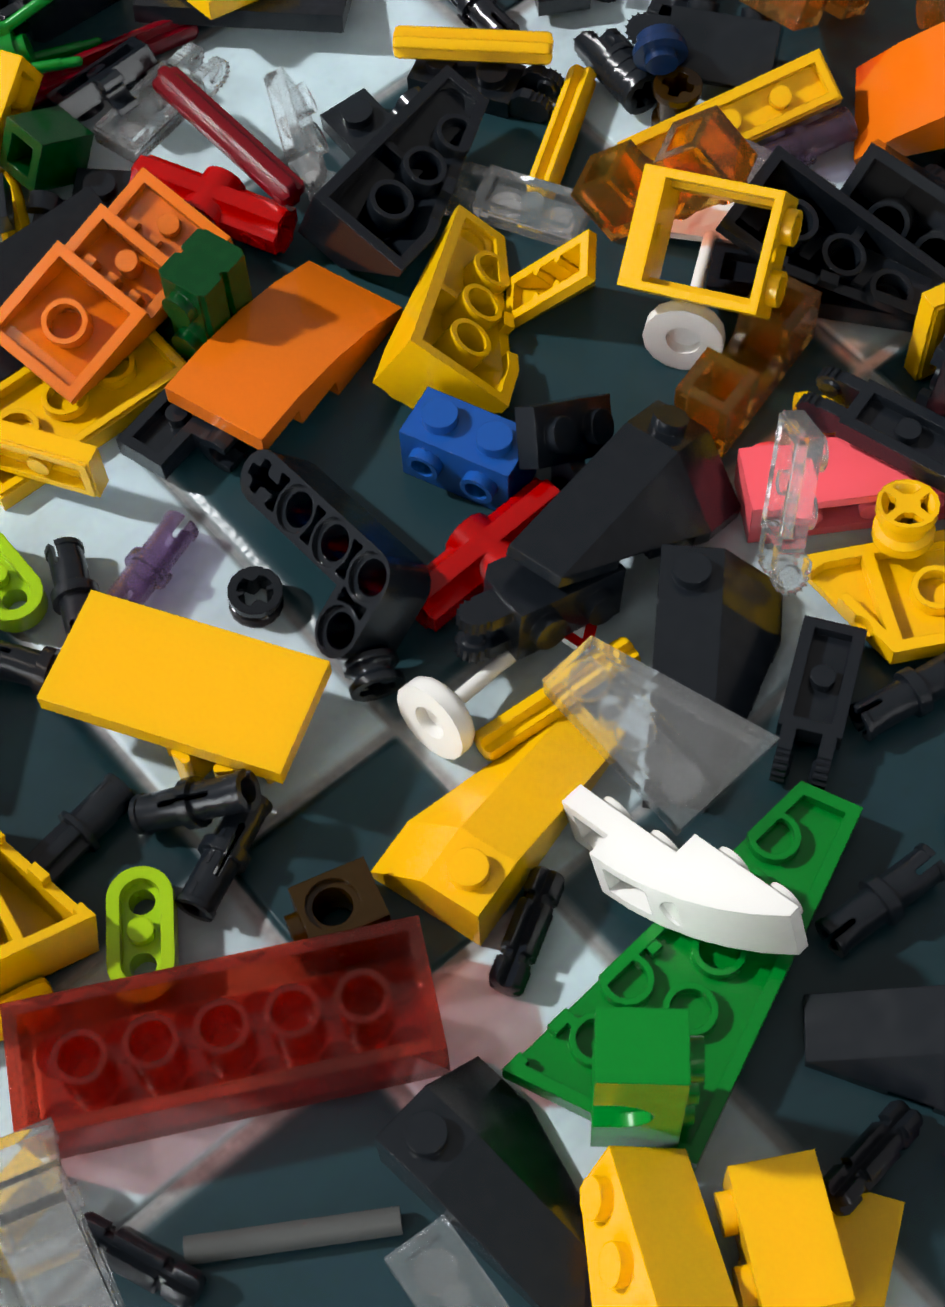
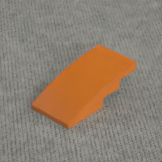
[854,21,945,165]
[0,167,234,405]
[164,260,403,450]

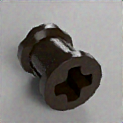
[651,66,703,126]

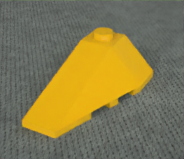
[372,204,519,413]
[370,708,625,946]

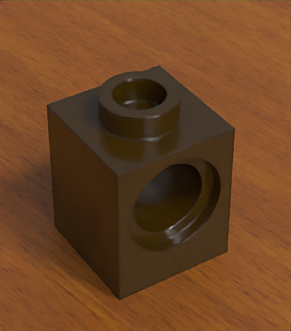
[283,856,394,971]

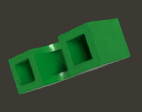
[590,1006,705,1149]

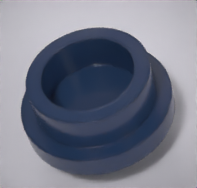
[632,23,689,75]

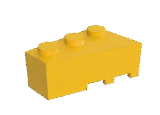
[0,831,100,996]
[579,1145,739,1307]

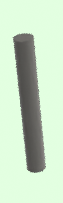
[183,1205,403,1265]

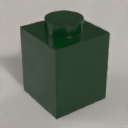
[0,106,94,191]

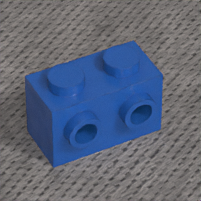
[399,387,537,511]

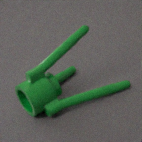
[0,0,103,74]

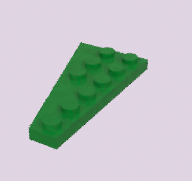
[502,780,863,1172]

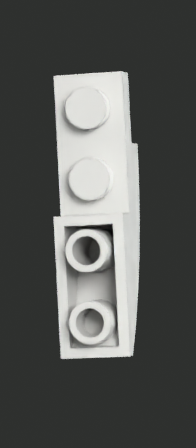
[562,784,808,955]

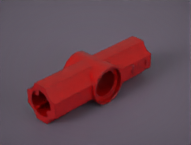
[128,154,298,255]
[415,478,560,632]

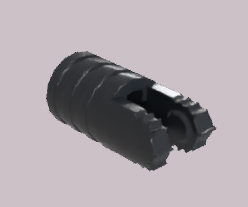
[573,28,658,115]

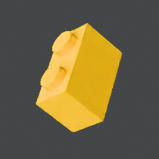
[713,1149,856,1307]

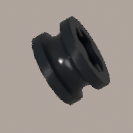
[227,566,284,628]
[342,648,405,702]

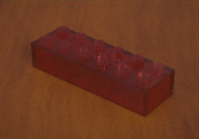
[0,915,451,1163]

